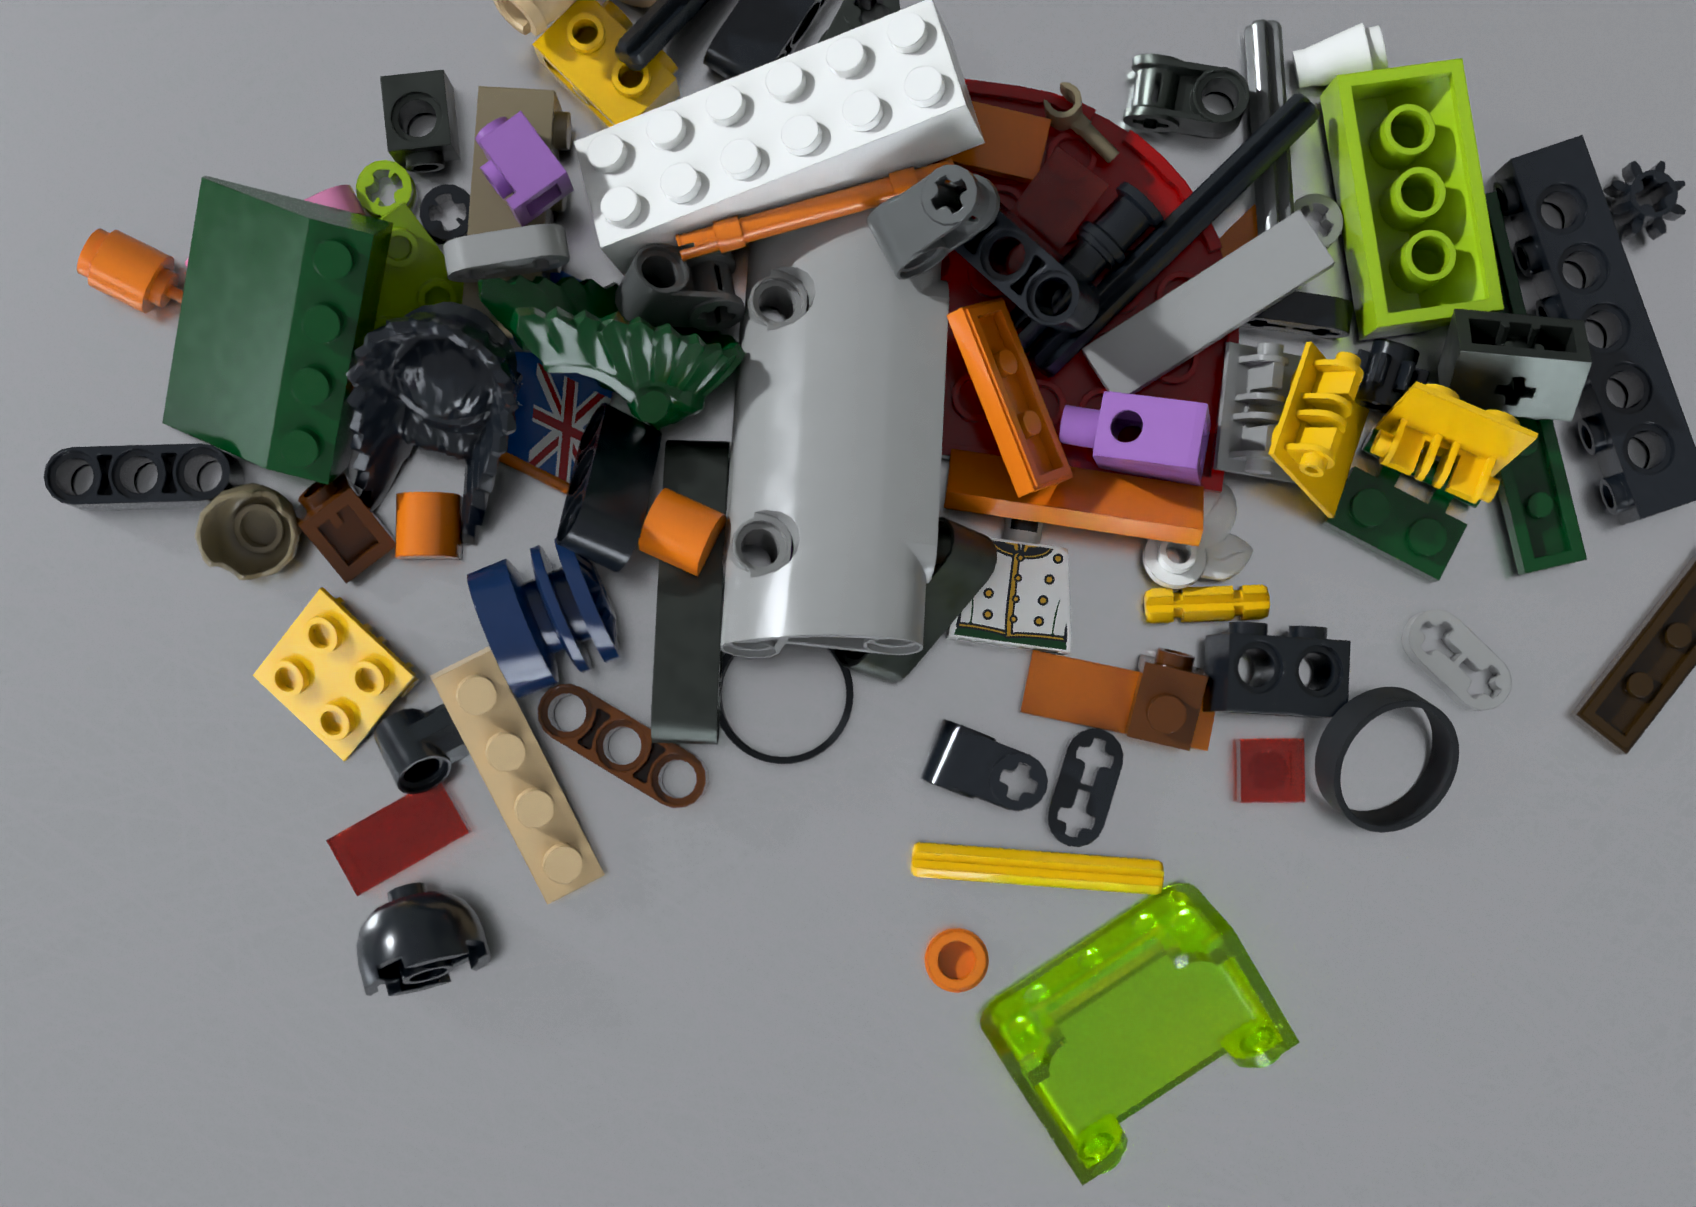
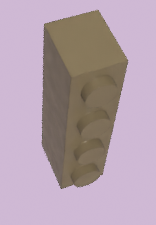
[462,86,571,353]

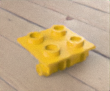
[1268,342,1370,518]
[1370,381,1538,504]
[253,587,419,761]

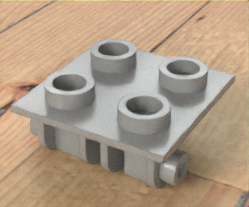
[1213,342,1301,483]

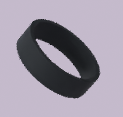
[720,648,854,764]
[1315,687,1459,833]

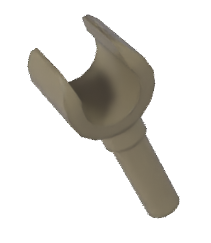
[1043,82,1120,164]

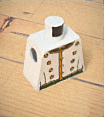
[946,517,1072,655]

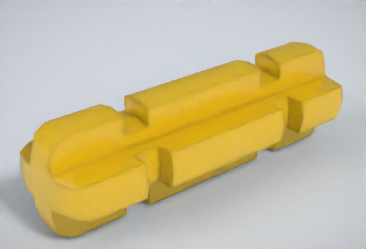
[1144,584,1270,623]

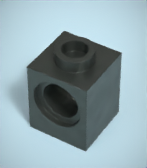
[380,70,461,173]

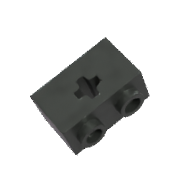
[1437,309,1592,421]

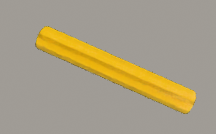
[911,842,1164,895]

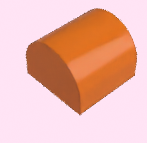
[638,488,726,577]
[395,492,462,559]

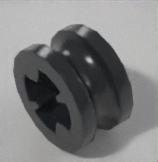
[419,184,470,244]

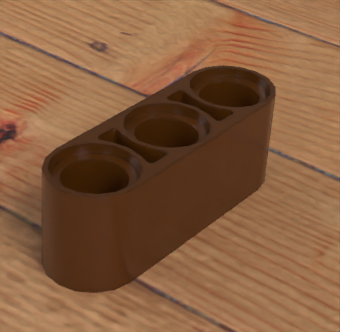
[537,684,709,808]

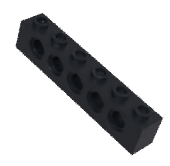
[1493,135,1696,525]

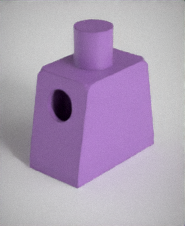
[1059,391,1211,486]

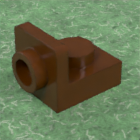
[294,473,396,584]

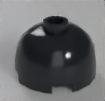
[356,882,491,996]

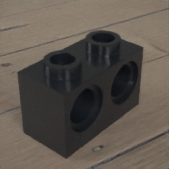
[1203,622,1351,719]

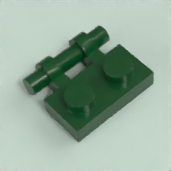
[1322,428,1481,582]

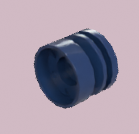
[467,538,622,699]

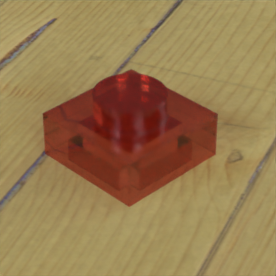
[1236,738,1305,803]

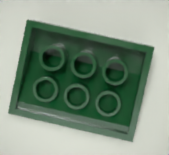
[162,176,393,484]

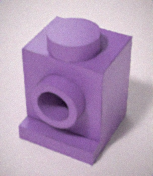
[475,111,574,227]

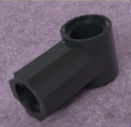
[374,703,470,795]

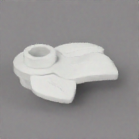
[1143,484,1253,589]

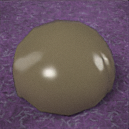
[195,483,302,581]

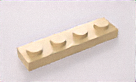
[430,646,605,905]

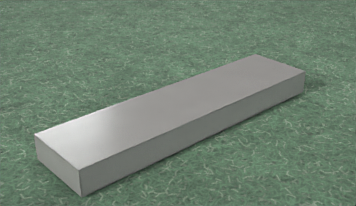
[1082,209,1335,394]

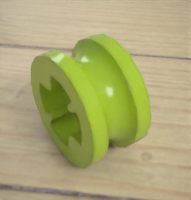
[356,160,417,219]

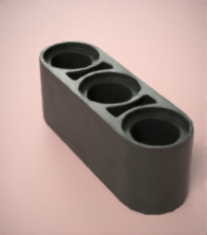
[832,517,997,683]

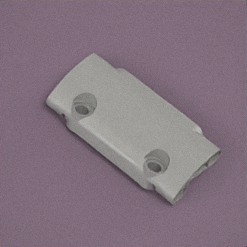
[720,207,949,658]

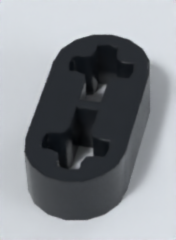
[1242,291,1353,338]
[1045,728,1124,847]

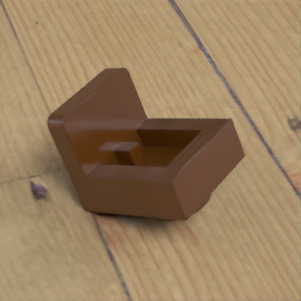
[1125,648,1208,751]

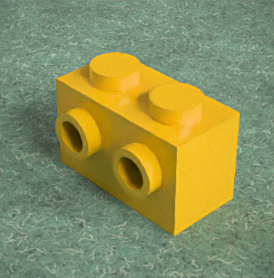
[532,0,680,128]

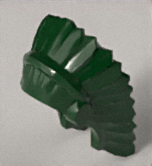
[478,275,746,431]

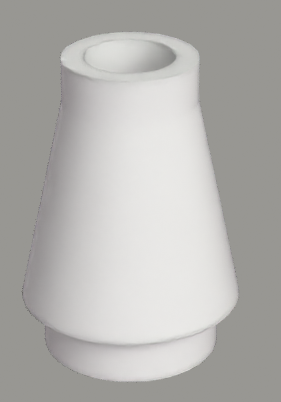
[1292,23,1388,89]

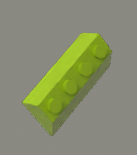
[1320,58,1504,341]

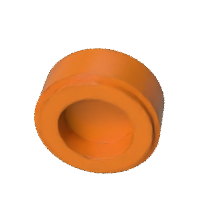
[924,927,989,993]

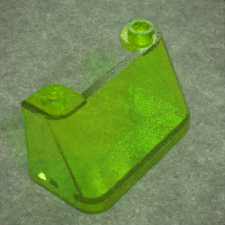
[980,883,1300,1186]

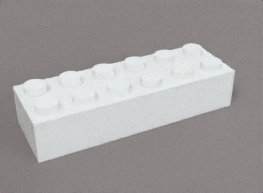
[574,0,985,276]

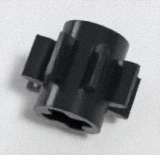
[1603,161,1686,240]
[1354,339,1430,414]

